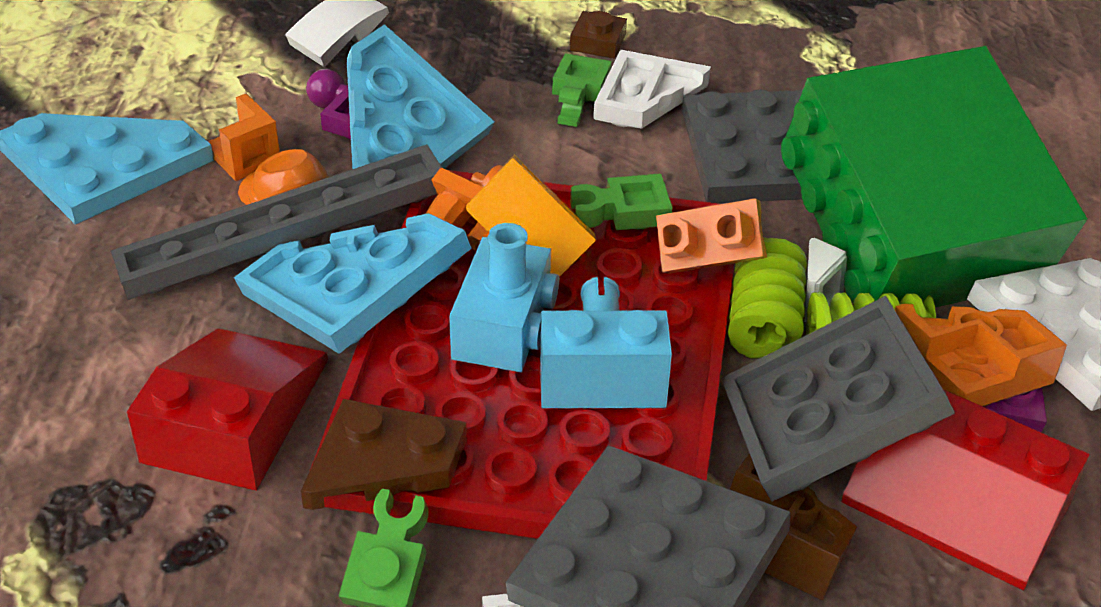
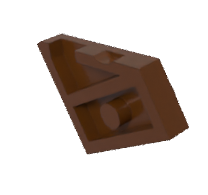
[301,399,467,510]

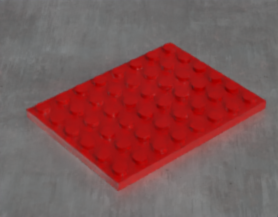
[311,170,734,539]

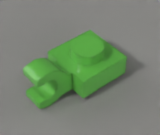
[552,53,612,127]

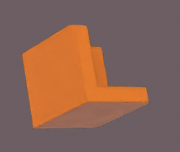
[208,93,280,181]

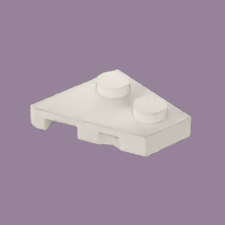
[594,50,711,129]

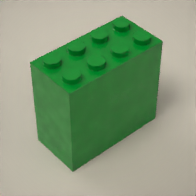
[781,46,1088,308]

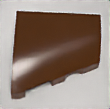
[729,453,857,600]

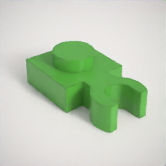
[570,174,673,230]
[339,489,428,607]

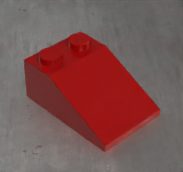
[127,328,328,491]

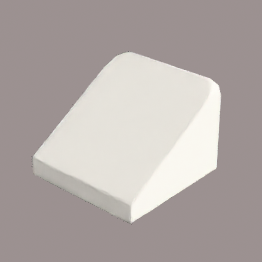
[805,238,847,322]

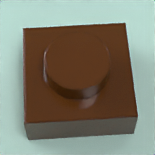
[570,11,627,59]

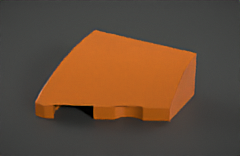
[895,304,1067,406]

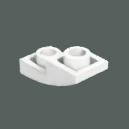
[285,0,389,68]

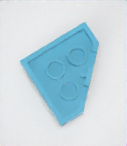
[347,24,495,210]
[0,113,214,225]
[234,213,471,354]

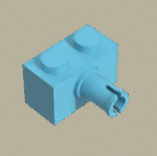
[450,223,559,372]
[540,277,672,408]

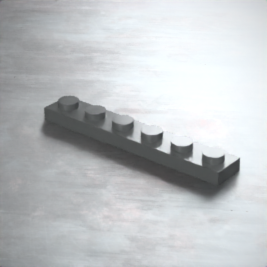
[111,144,442,300]

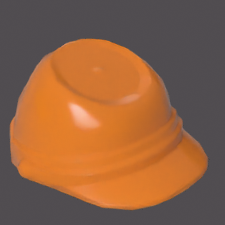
[238,149,329,205]

